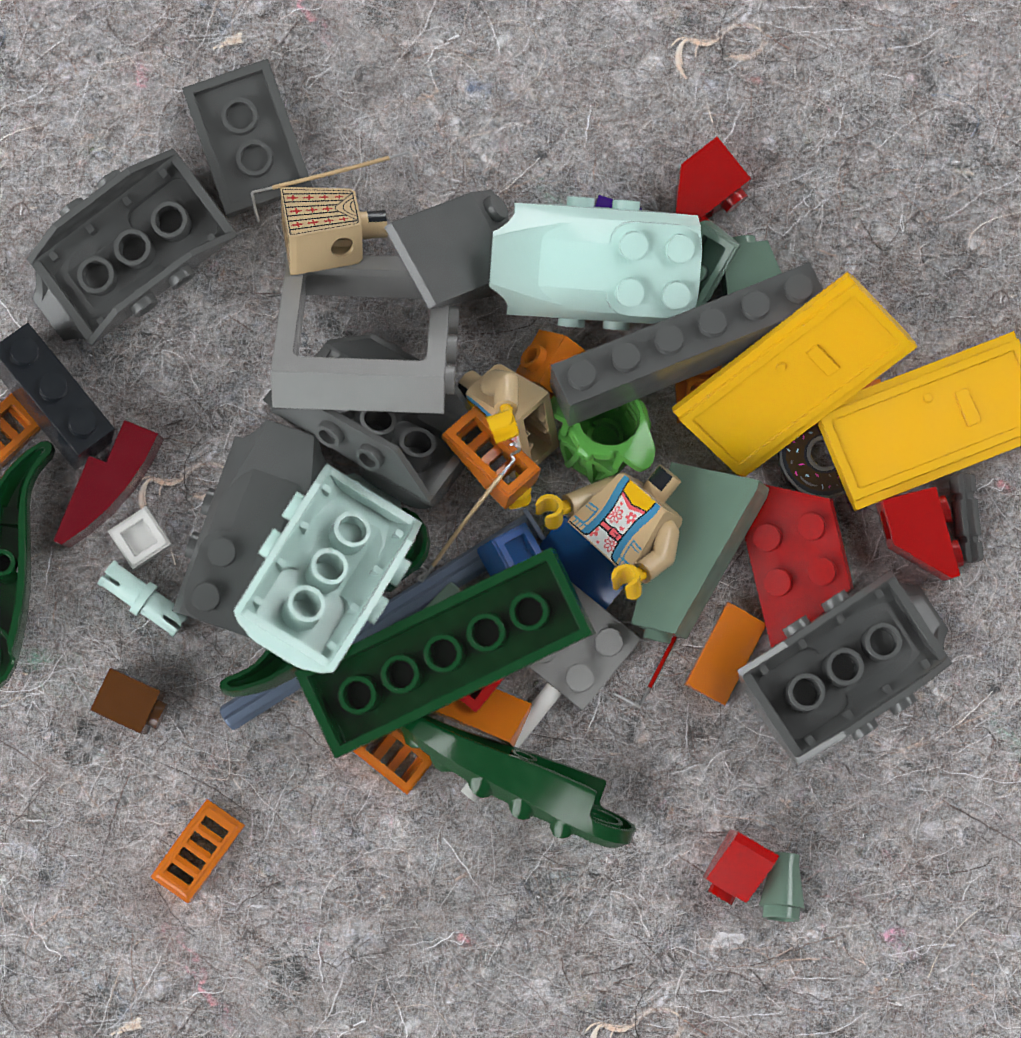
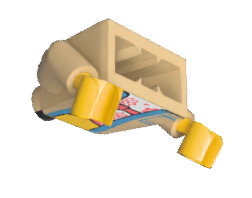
[458,364,560,510]
[536,464,683,600]

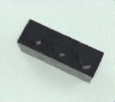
[0,323,115,471]

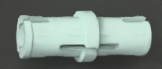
[97,560,188,637]

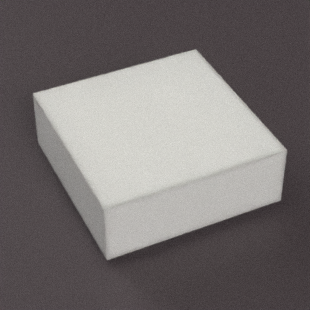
[108,506,173,570]

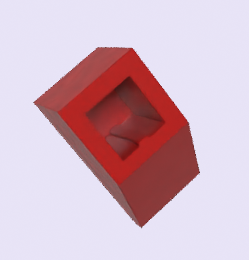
[674,136,751,222]
[876,486,964,581]

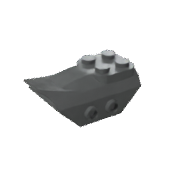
[27,148,238,346]
[263,334,482,509]
[172,419,327,638]
[737,570,952,765]

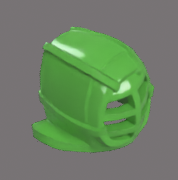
[551,396,656,483]

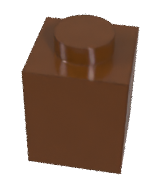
[90,668,168,734]

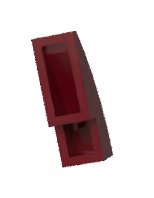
[53,420,164,548]

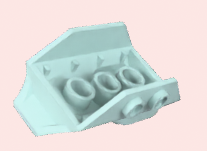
[489,196,702,331]
[234,463,422,673]

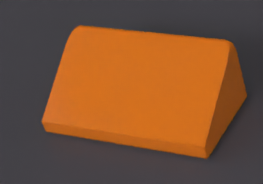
[684,602,766,706]
[433,689,533,747]

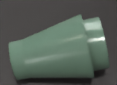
[758,852,805,922]

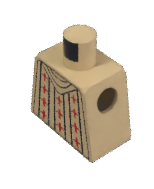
[280,187,388,275]

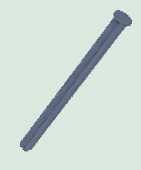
[219,508,546,730]

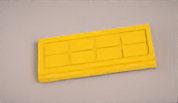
[672,271,917,477]
[817,331,1021,511]

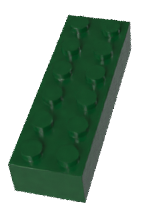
[294,547,596,759]

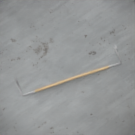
[250,151,418,223]
[417,442,521,582]

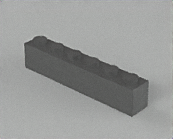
[550,262,824,426]

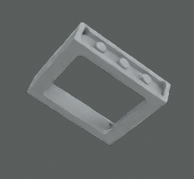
[271,255,460,414]

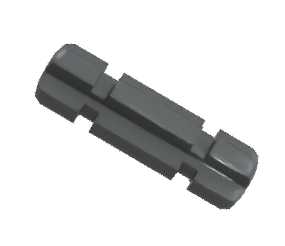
[949,473,984,564]

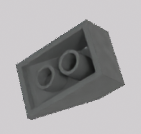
[384,190,509,309]

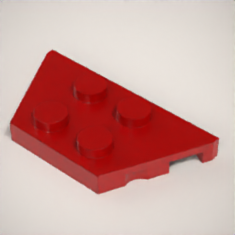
[745,484,854,648]

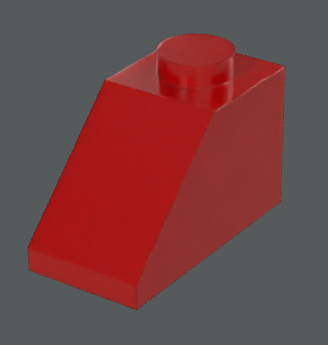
[703,829,779,905]

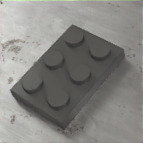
[182,59,313,218]

